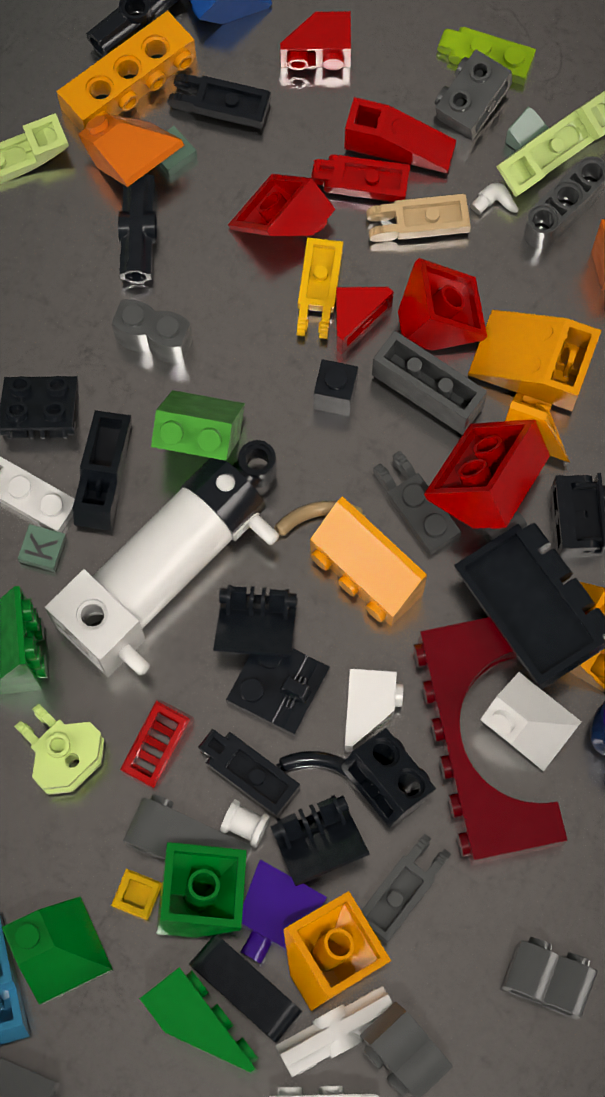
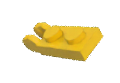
[297,237,343,339]

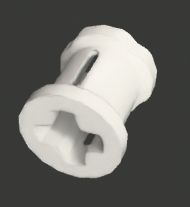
[220,799,271,848]

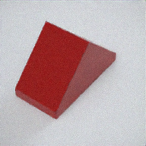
[336,287,394,354]

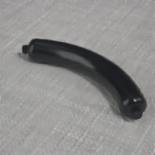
[276,751,352,782]

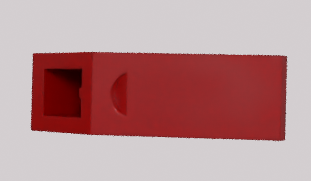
[344,97,456,173]

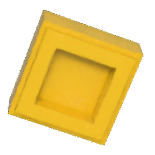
[111,868,162,922]

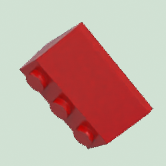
[424,419,550,529]

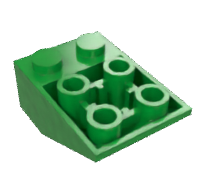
[0,586,47,694]
[139,967,259,1075]

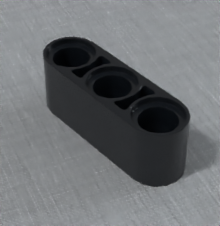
[189,934,302,1043]

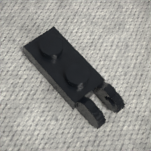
[167,73,271,129]

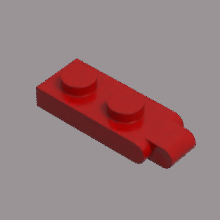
[311,154,410,202]

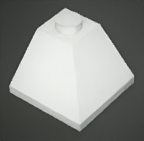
[480,672,582,771]

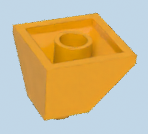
[283,891,391,1011]

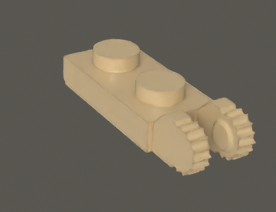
[366,194,471,242]

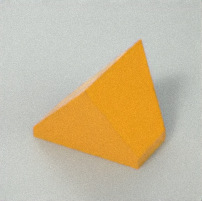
[505,392,570,463]

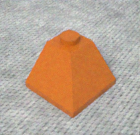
[78,114,184,187]

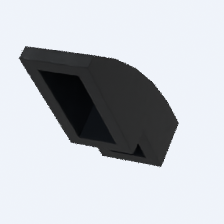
[72,410,132,530]

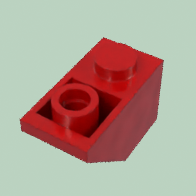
[280,11,351,70]

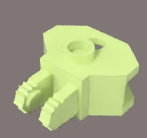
[14,703,105,795]

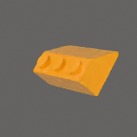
[310,496,427,626]

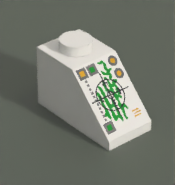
[344,669,403,753]

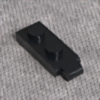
[198,729,301,818]

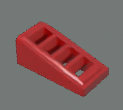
[120,700,194,788]

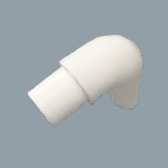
[470,183,519,215]

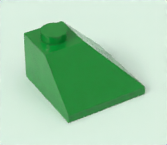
[156,842,247,938]
[1,896,113,1005]

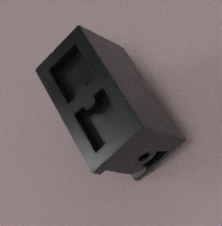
[551,473,605,558]

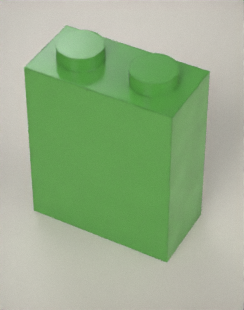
[151,390,245,461]

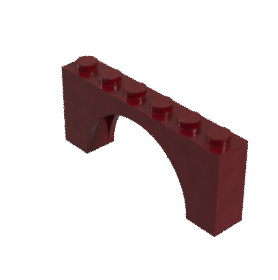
[413,617,568,865]

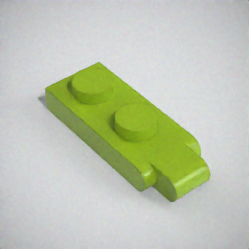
[437,27,536,86]

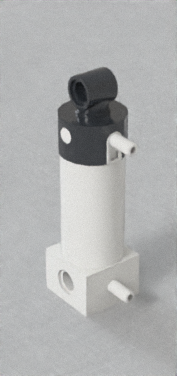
[45,440,279,677]

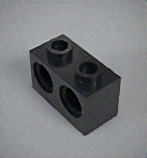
[340,728,436,828]

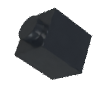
[314,359,358,416]

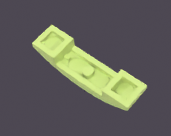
[496,90,605,197]
[0,113,69,184]

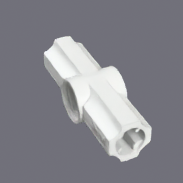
[275,986,393,1077]

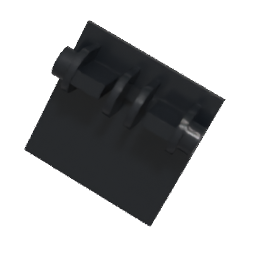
[0,376,78,439]
[213,585,298,657]
[270,795,370,886]

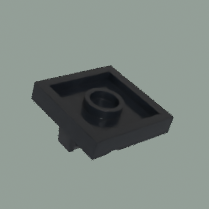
[226,648,330,737]

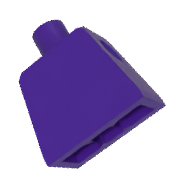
[240,859,327,964]

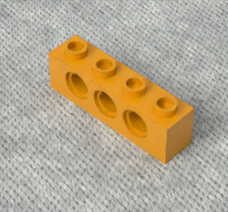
[56,10,196,131]

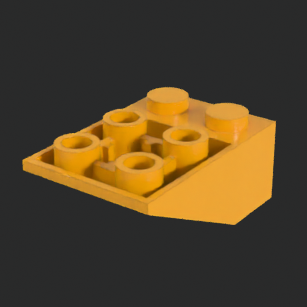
[468,309,602,411]

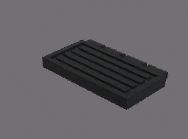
[454,523,605,690]

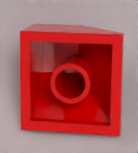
[228,174,336,236]
[398,258,487,351]

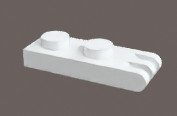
[0,457,75,533]

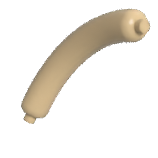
[274,501,366,536]

